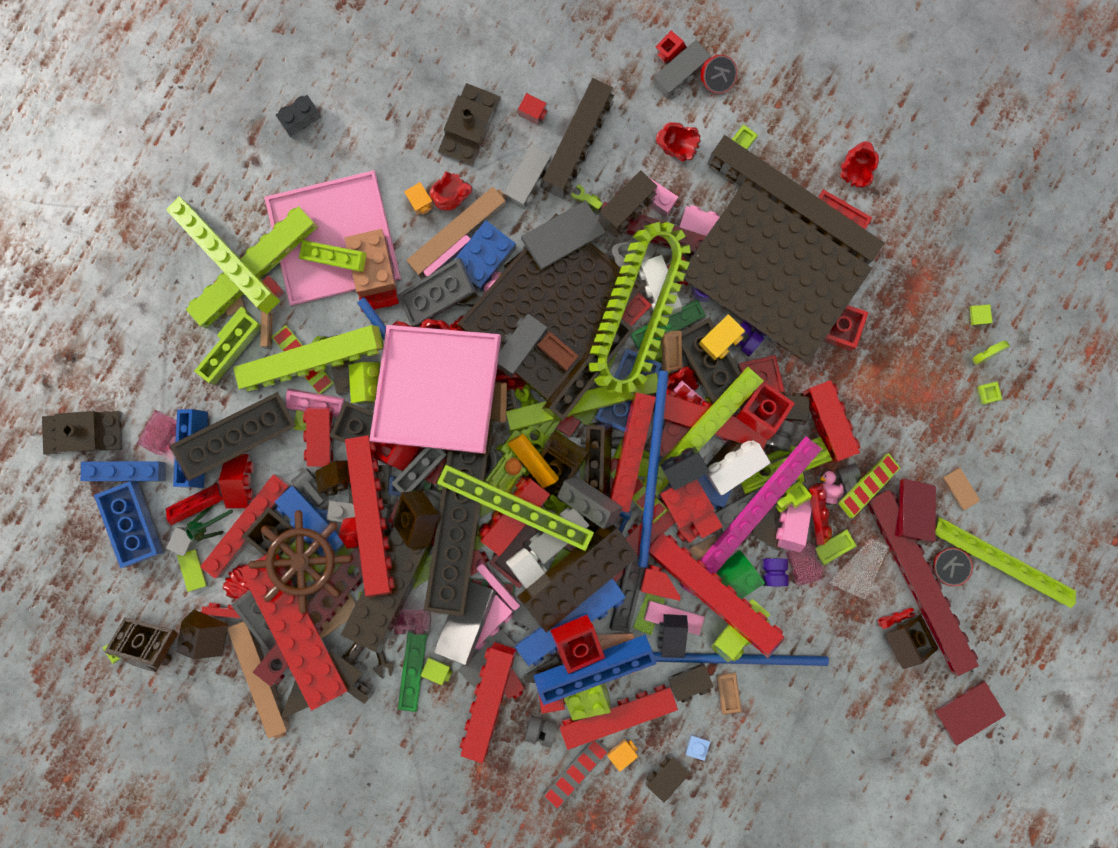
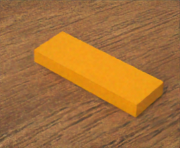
[507,434,559,488]

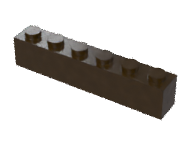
[542,318,634,421]
[584,422,612,534]

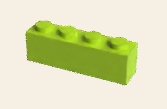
[194,311,261,385]

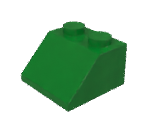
[715,550,765,599]

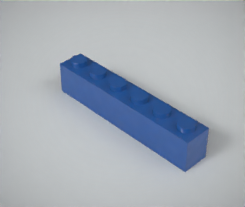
[515,578,626,666]
[533,635,656,705]

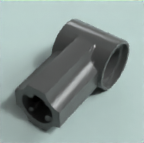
[836,463,861,494]
[291,468,329,508]

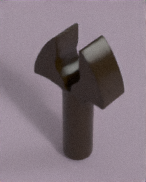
[373,650,395,679]

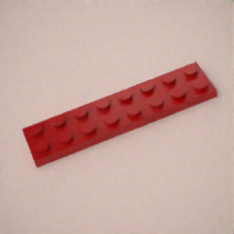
[240,552,348,711]

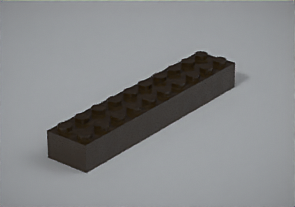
[707,134,885,265]
[424,419,494,616]

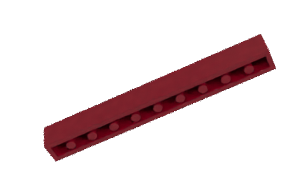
[866,490,979,676]

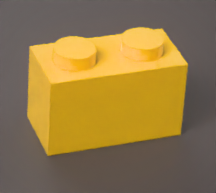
[699,314,745,360]

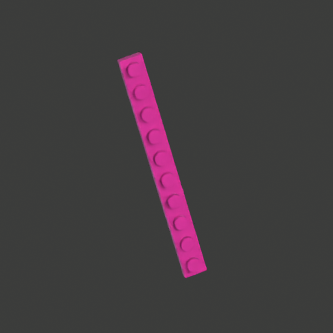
[680,436,822,596]

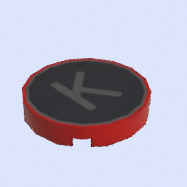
[701,54,737,93]
[933,548,973,586]

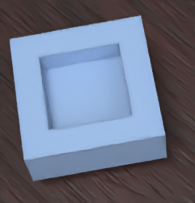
[685,735,710,761]

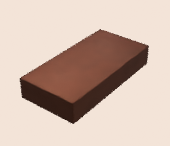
[536,331,579,372]

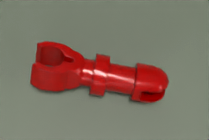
[878,608,916,629]

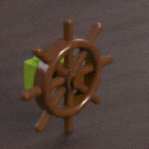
[248,510,353,614]

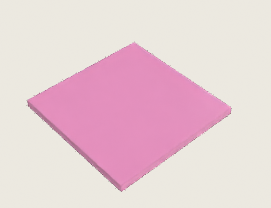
[264,170,401,307]
[370,325,501,454]

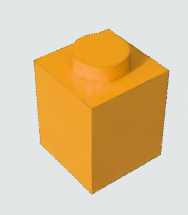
[404,182,434,215]
[607,738,638,772]

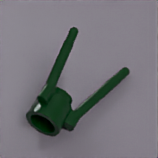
[185,505,233,542]

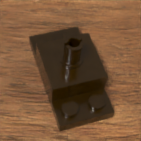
[438,83,501,167]
[42,411,122,455]
[529,430,588,501]
[104,617,178,672]
[329,642,375,704]

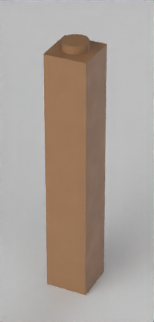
[406,187,506,278]
[228,622,290,740]

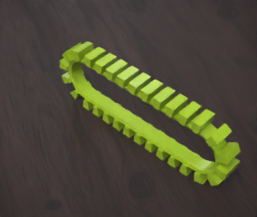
[589,222,691,393]

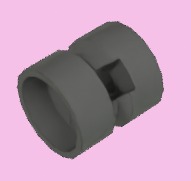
[766,420,797,452]
[525,716,557,748]

